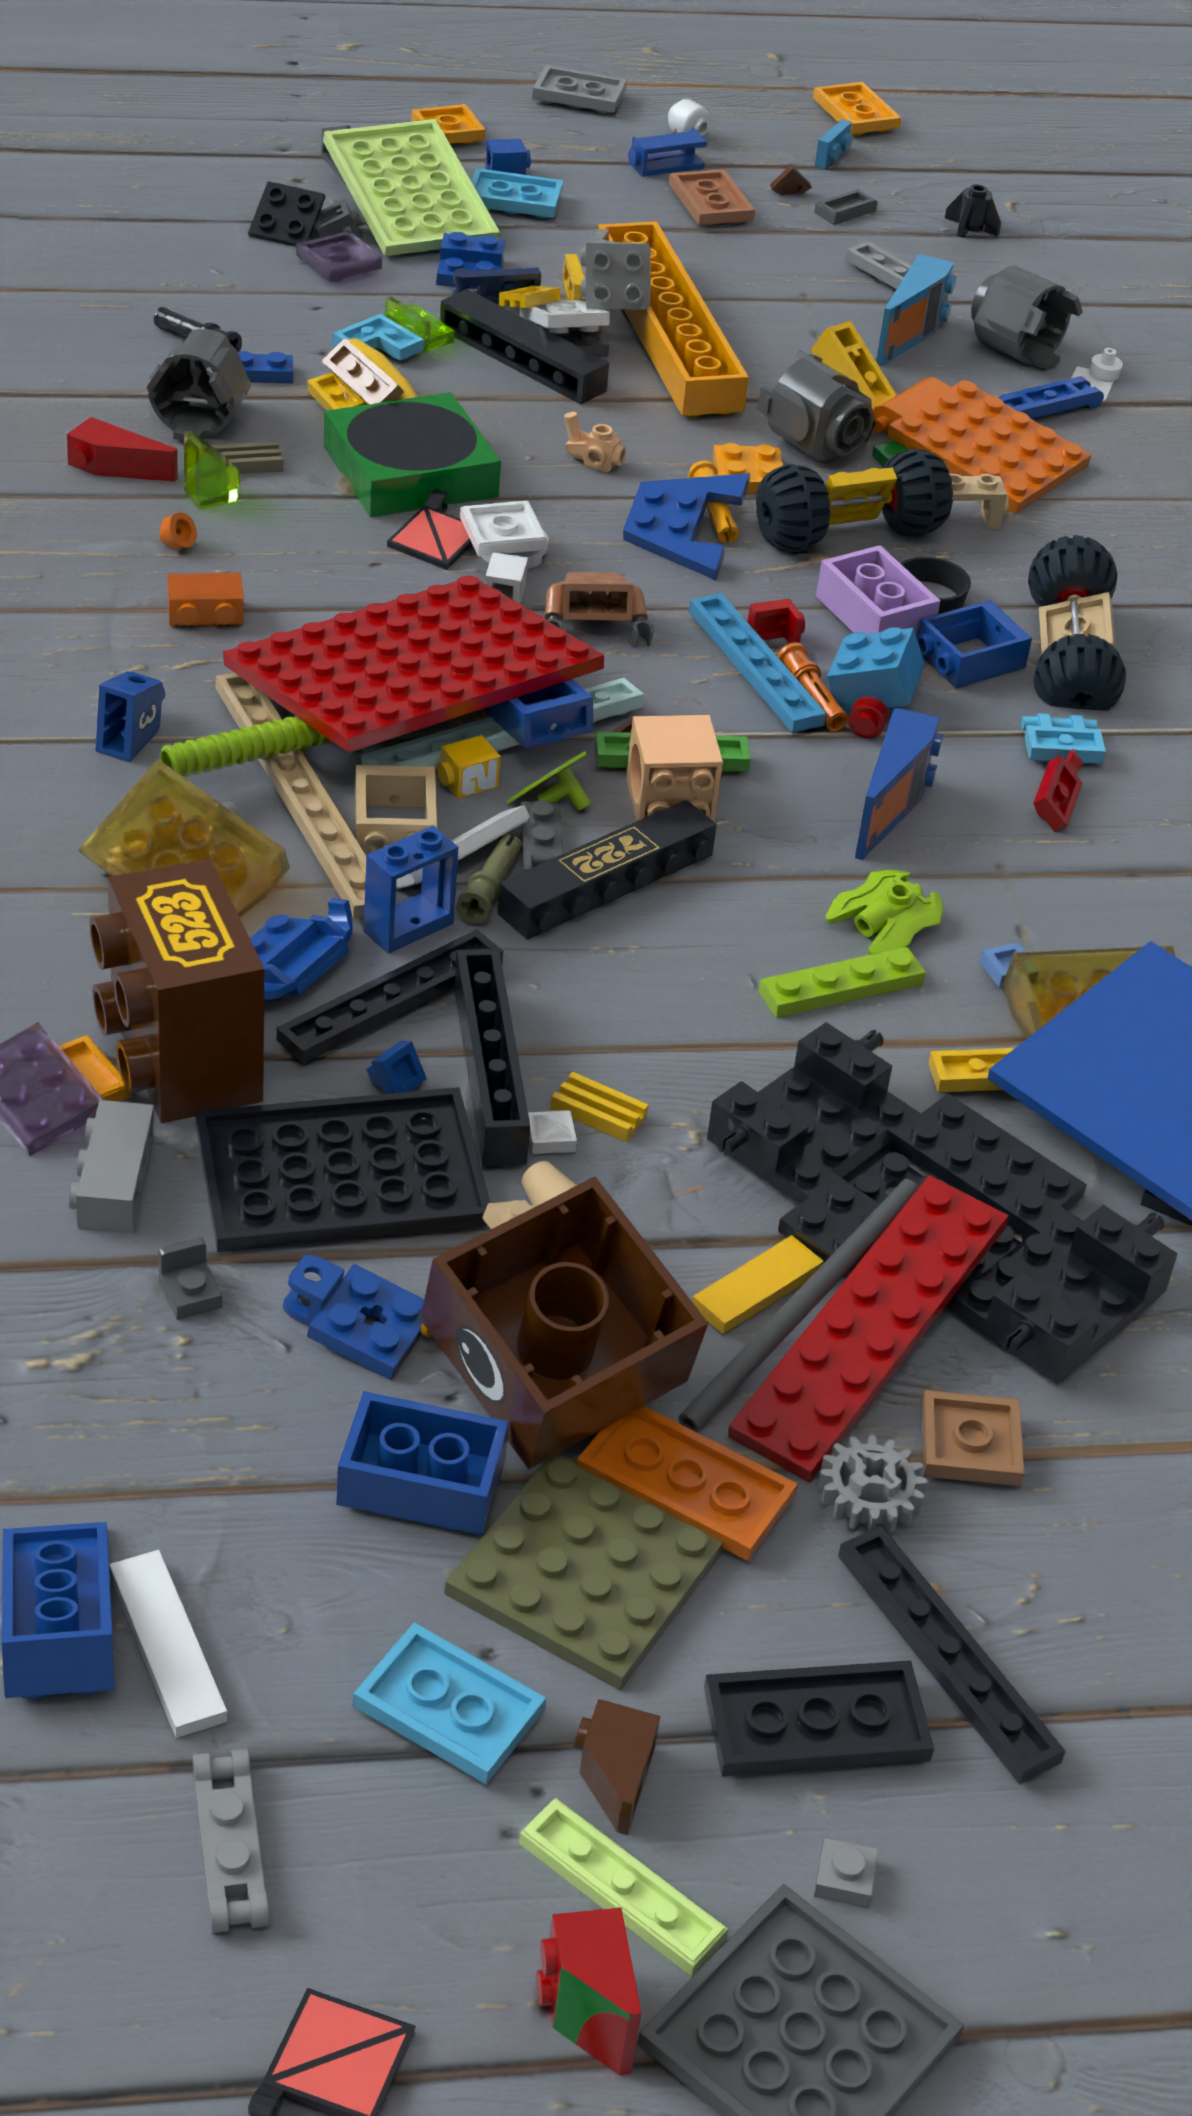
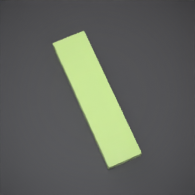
[519,1798,728,1977]

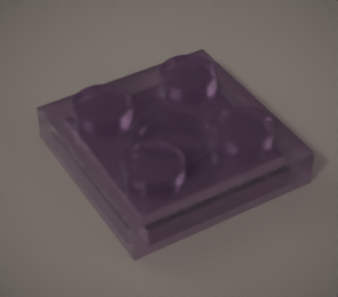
[296,231,382,282]

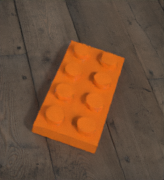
[576,1406,798,1561]

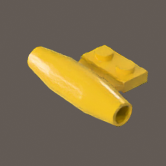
[307,338,418,410]

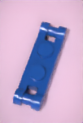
[998,376,1104,419]

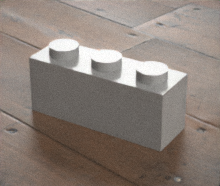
[69,1100,154,1233]

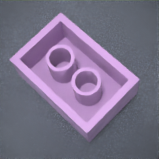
[816,545,940,637]

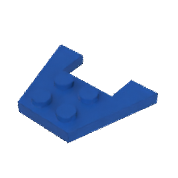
[623,473,750,580]

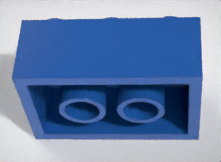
[336,1391,509,1536]

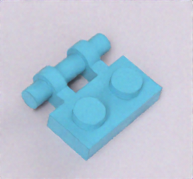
[1021,713,1106,764]

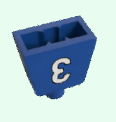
[95,671,166,762]

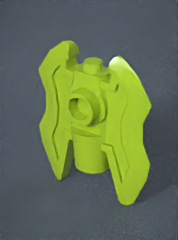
[825,870,944,955]

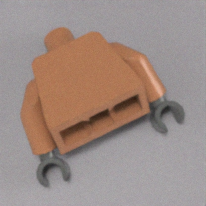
[545,572,654,647]

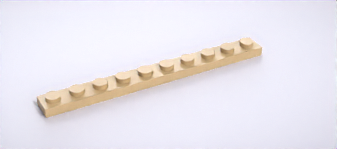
[215,673,366,919]

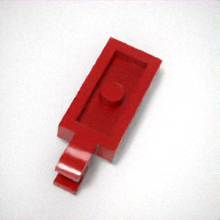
[1033,749,1083,832]

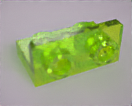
[384,296,455,353]

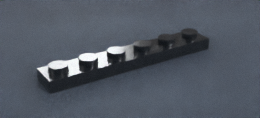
[276,929,504,1064]
[838,1526,1065,1785]

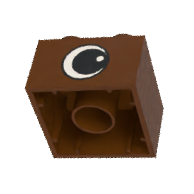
[420,1177,709,1470]

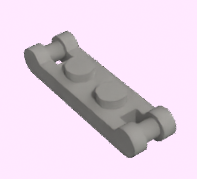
[192,1749,269,1934]

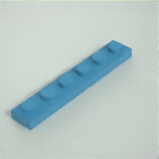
[689,593,826,733]

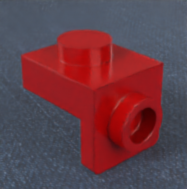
[747,598,805,644]

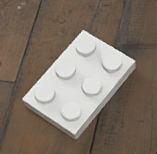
[520,300,610,333]

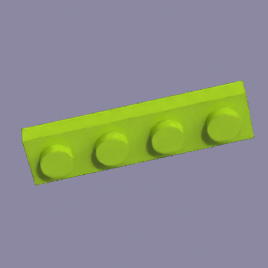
[758,947,926,1018]

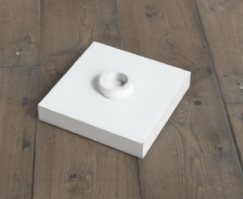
[460,500,548,556]

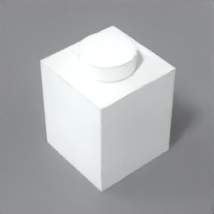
[485,552,528,603]

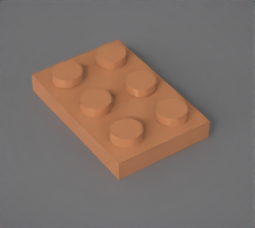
[669,169,755,227]

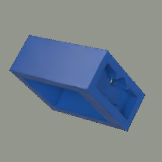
[917,600,1032,688]
[484,679,593,749]
[363,826,459,954]

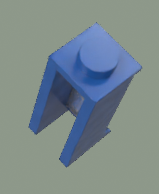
[628,127,707,177]

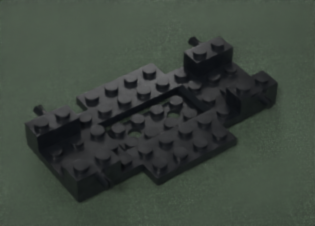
[707,1022,1178,1385]

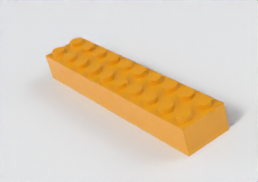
[598,221,749,417]

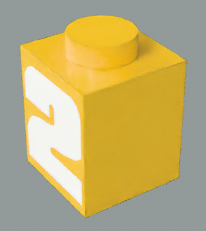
[437,735,501,799]

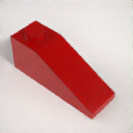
[67,417,178,482]

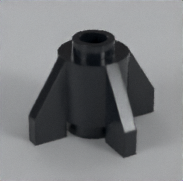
[945,184,1001,238]

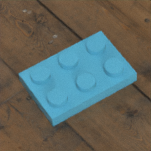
[471,168,563,219]
[353,1622,546,1785]

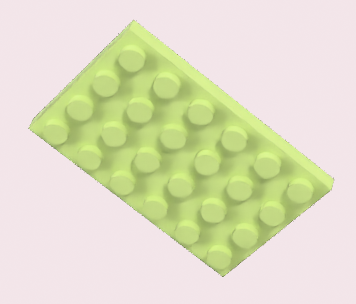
[323,119,500,256]

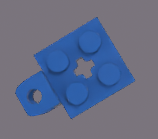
[282,1255,424,1380]

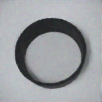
[900,557,971,614]

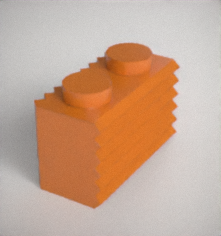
[167,573,244,627]

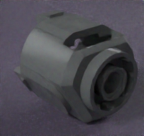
[971,266,1083,369]
[146,329,251,443]
[757,350,874,462]

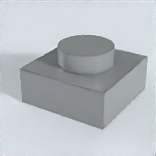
[814,1837,878,1908]

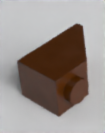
[574,1699,661,1835]

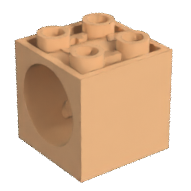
[626,715,723,822]

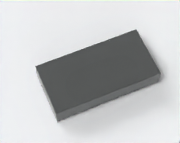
[814,189,878,225]

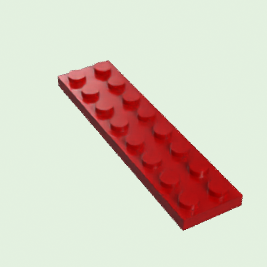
[728,1175,1008,1483]

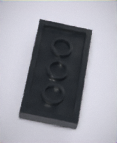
[704,1660,934,1777]

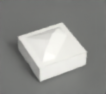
[528,1110,577,1154]

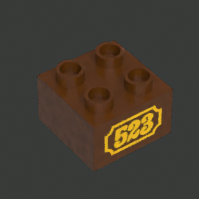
[90,858,265,1124]

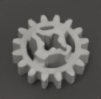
[817,1435,927,1532]

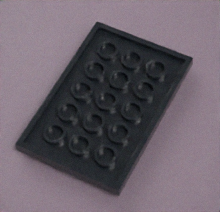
[195,1087,490,1252]

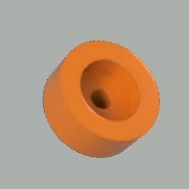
[159,512,197,551]

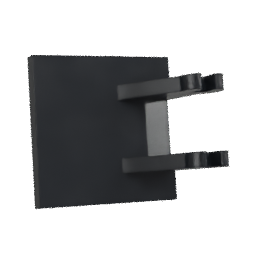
[248,181,326,249]

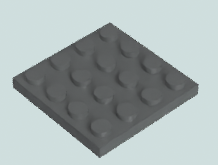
[637,1883,964,2116]

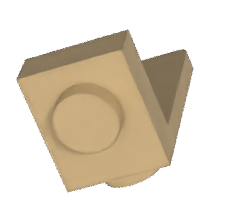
[950,474,1009,529]

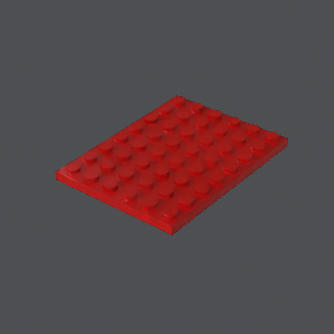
[223,576,604,753]

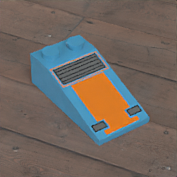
[876,254,957,366]

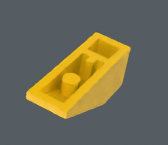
[810,320,896,410]

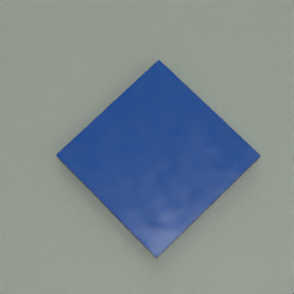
[988,941,1192,1221]

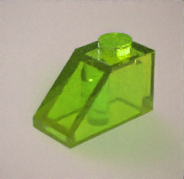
[184,430,241,510]

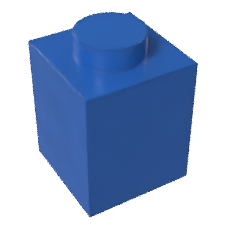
[485,139,531,175]

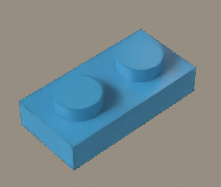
[815,119,853,170]

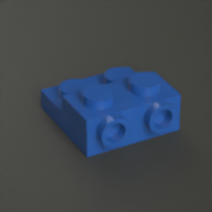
[436,232,505,289]

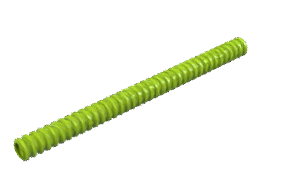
[160,696,521,780]

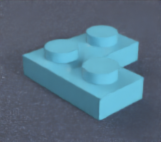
[332,314,424,360]

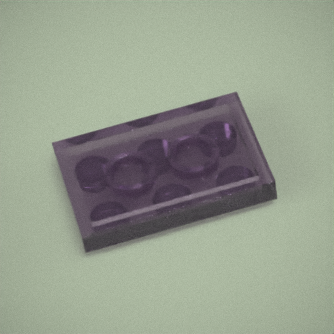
[0,1022,104,1156]

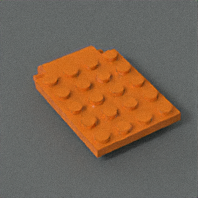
[873,377,1092,514]

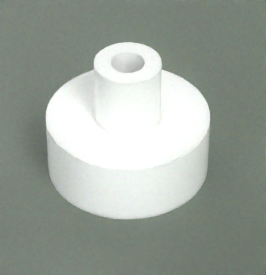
[1089,348,1123,381]

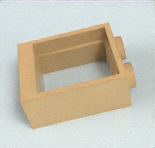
[355,765,437,855]

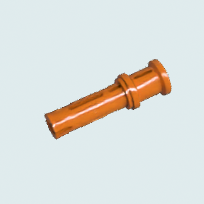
[777,642,848,732]

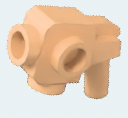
[564,412,626,473]

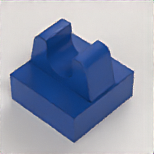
[366,1041,427,1094]

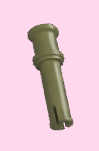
[455,834,523,924]

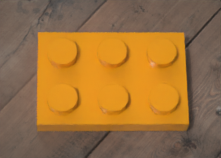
[813,82,901,136]

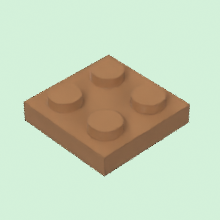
[921,1390,1024,1486]

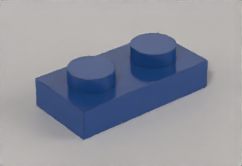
[238,351,293,383]

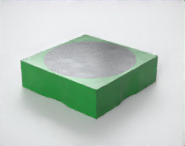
[323,392,501,517]

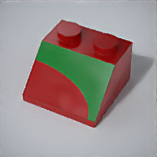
[536,1907,642,2075]

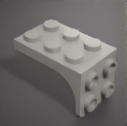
[581,229,651,310]

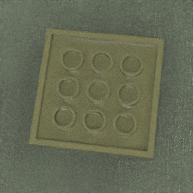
[444,1453,723,1691]

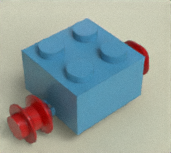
[827,627,925,738]

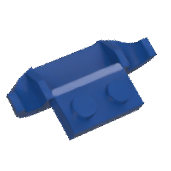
[250,898,353,1000]

